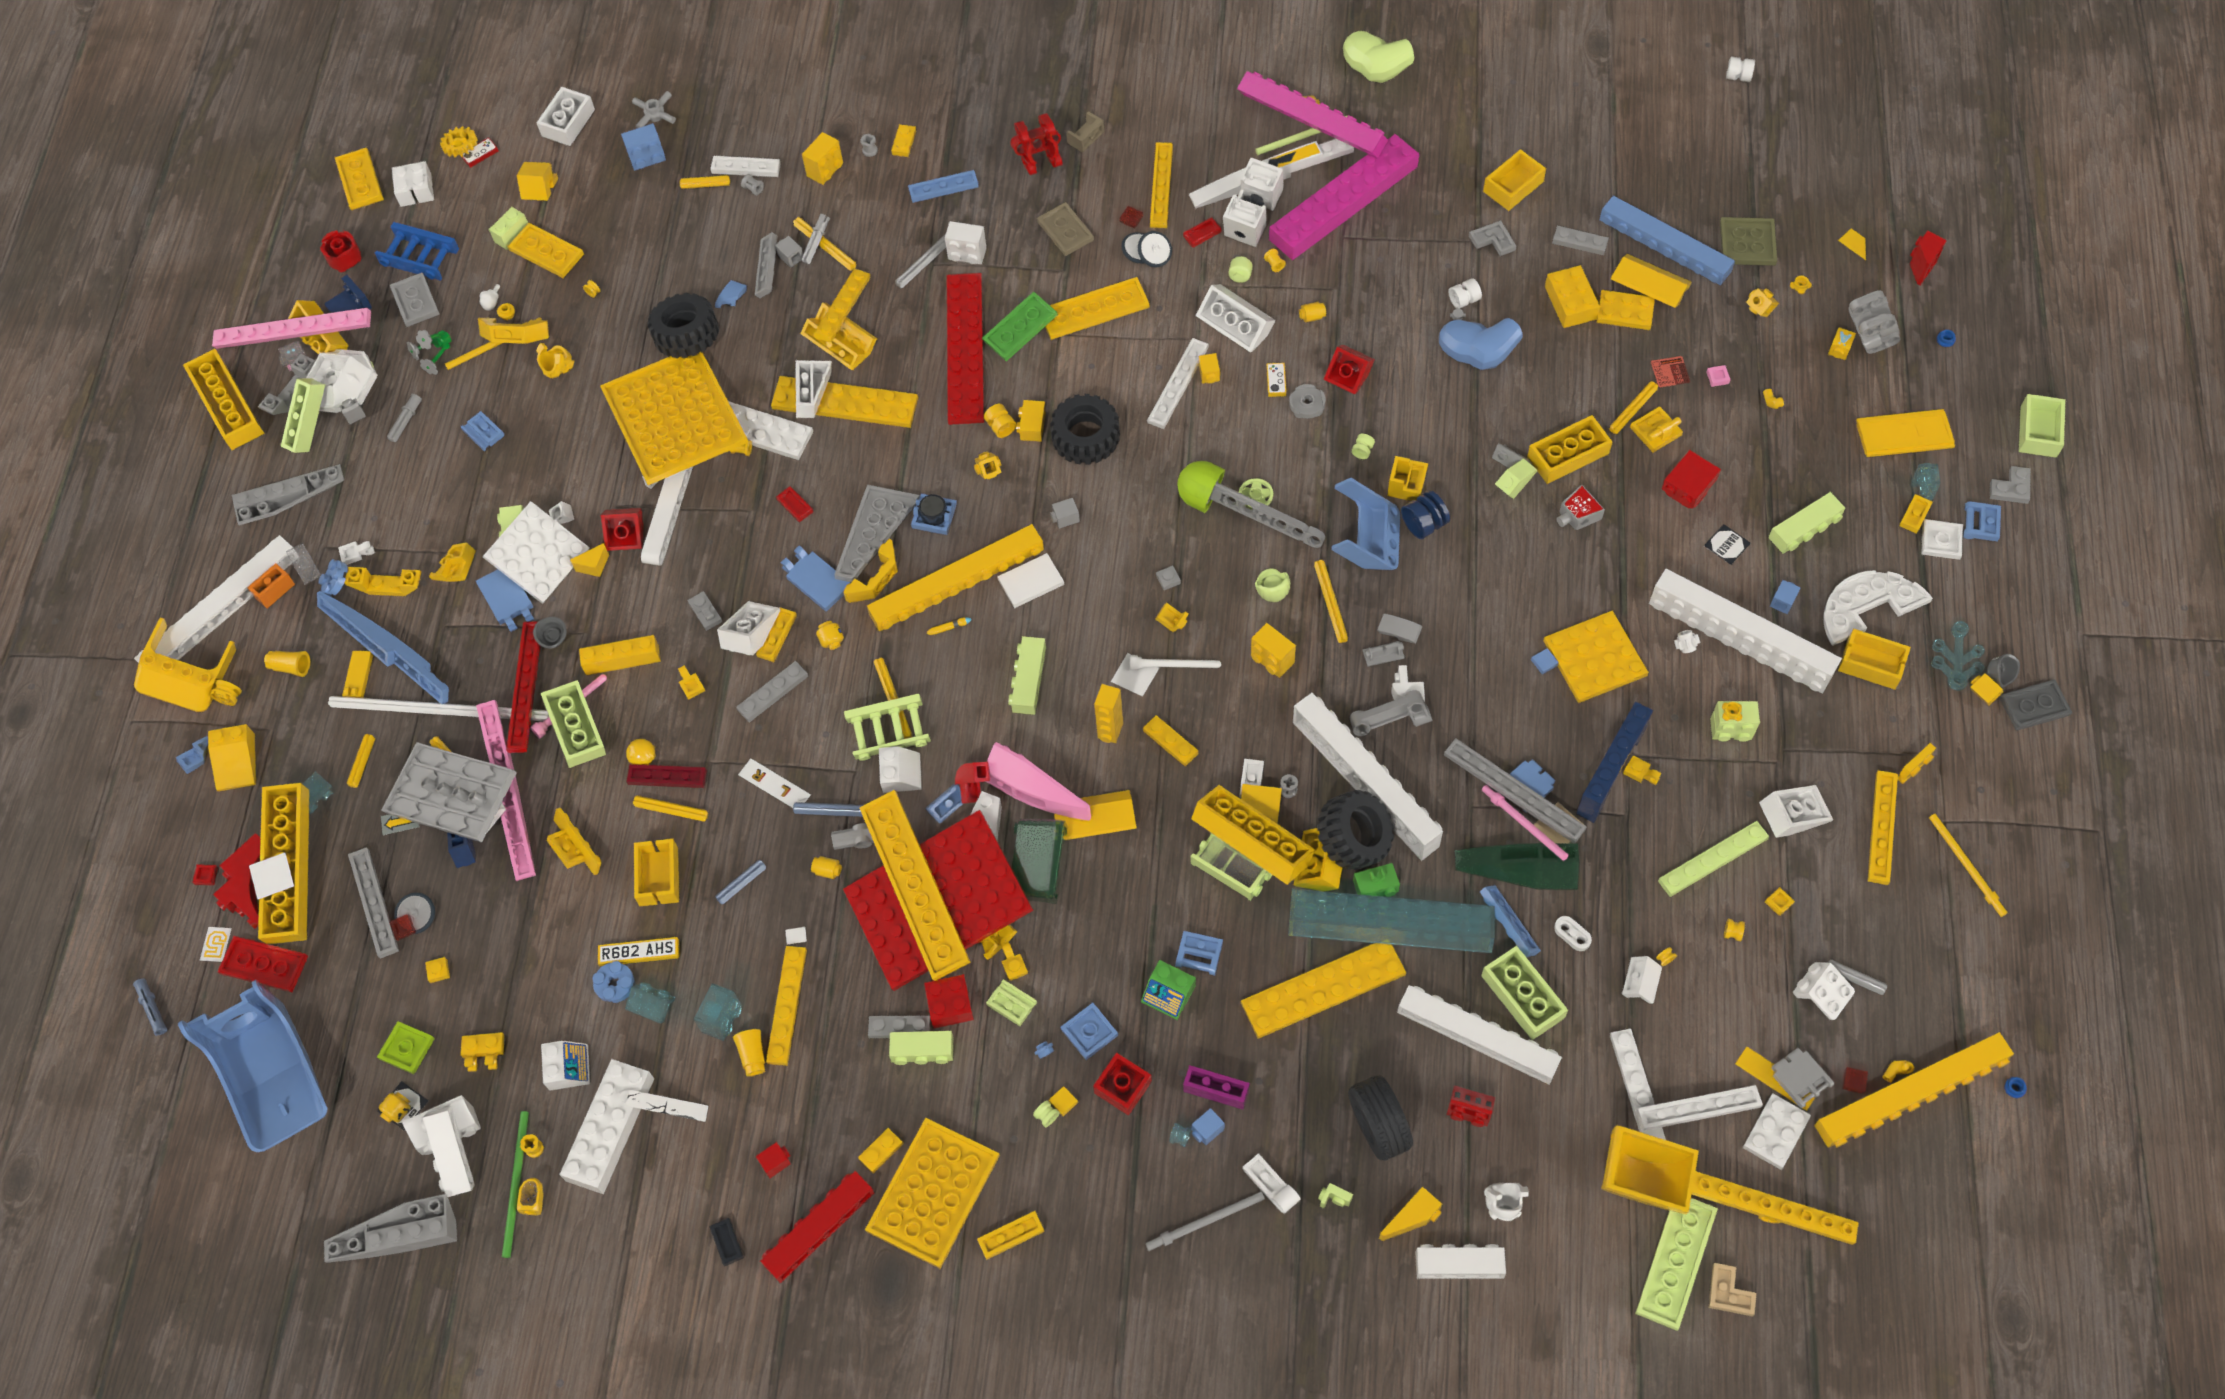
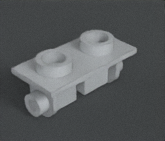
[1492,443,1532,468]
[1363,641,1405,667]

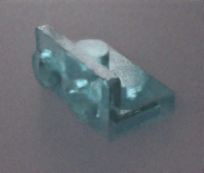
[1911,463,1940,502]

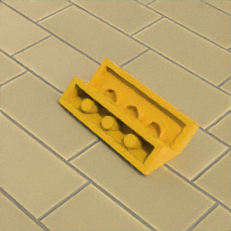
[1611,254,1692,308]
[801,302,877,370]
[1054,790,1137,841]

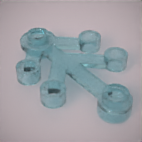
[1931,621,1985,691]

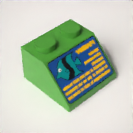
[1141,960,1196,1020]

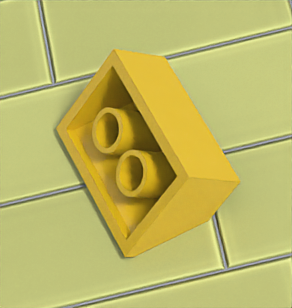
[1293,828,1342,891]

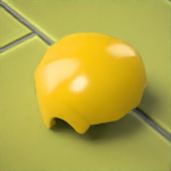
[626,739,656,765]

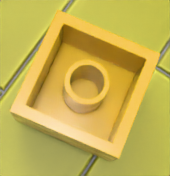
[802,132,843,185]
[1251,623,1296,678]

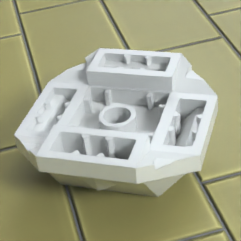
[306,349,378,413]

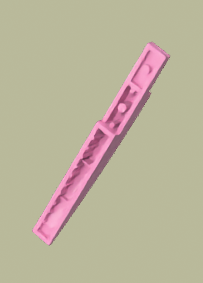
[476,700,536,881]

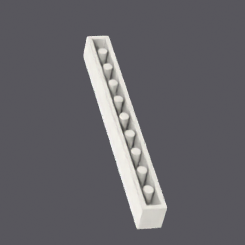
[134,535,300,663]

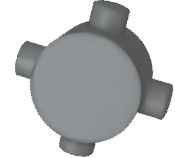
[1450,308,1466,320]

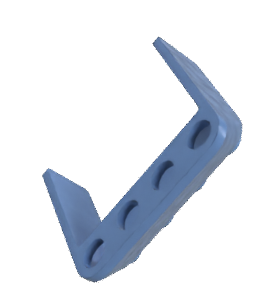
[1332,478,1400,570]

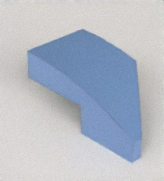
[715,280,746,308]
[176,736,208,774]

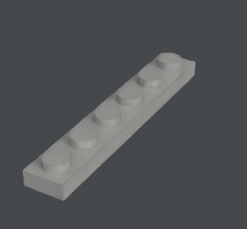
[348,847,399,959]

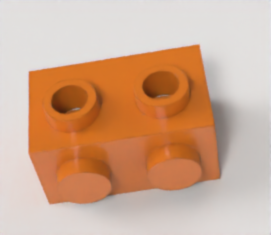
[247,563,295,609]

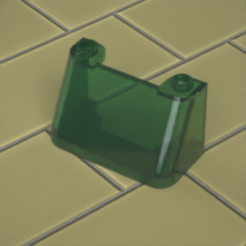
[1011,819,1068,904]

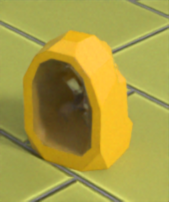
[517,1178,543,1215]

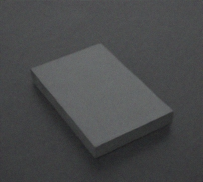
[1999,679,2073,731]

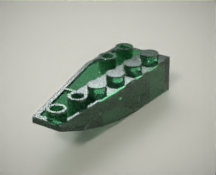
[1455,843,1579,890]

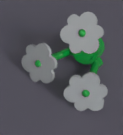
[407,330,451,375]

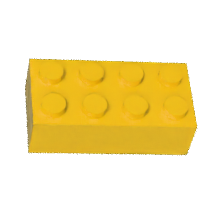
[1527,415,1612,484]

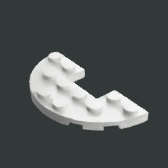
[1823,571,1933,646]

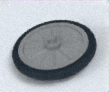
[394,893,435,934]

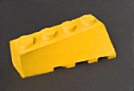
[288,300,349,354]

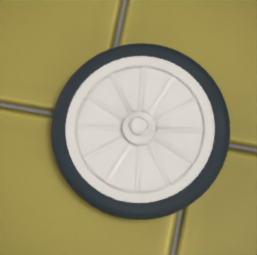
[1137,231,1172,267]
[1121,232,1145,264]

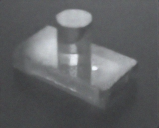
[286,543,322,584]

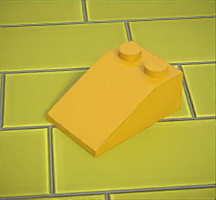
[208,724,256,792]

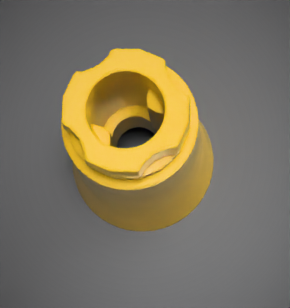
[264,651,310,677]
[733,1029,765,1077]

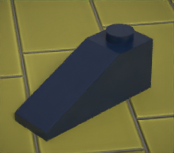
[447,832,476,868]

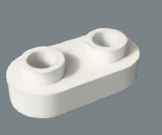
[1554,916,1592,951]

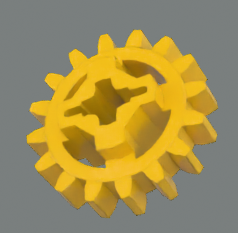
[440,126,478,158]

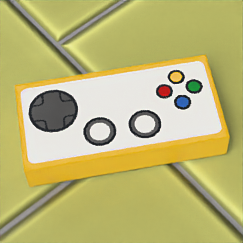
[1267,363,1286,397]

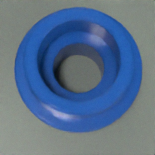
[1937,330,1956,347]
[2004,1077,2027,1098]

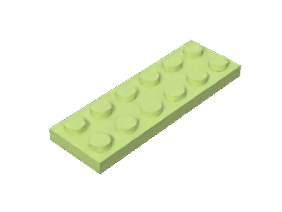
[1635,1198,1718,1331]

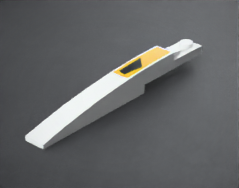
[1189,139,1354,209]

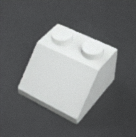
[879,746,922,793]

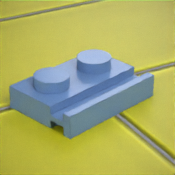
[461,411,505,451]

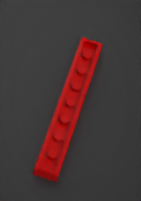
[506,621,541,753]

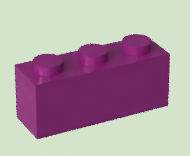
[1183,1065,1250,1110]

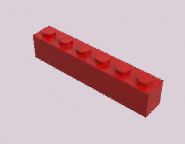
[760,1171,875,1284]

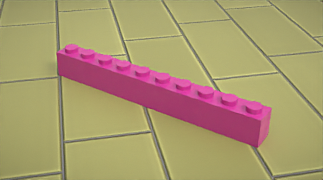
[1237,71,1388,158]

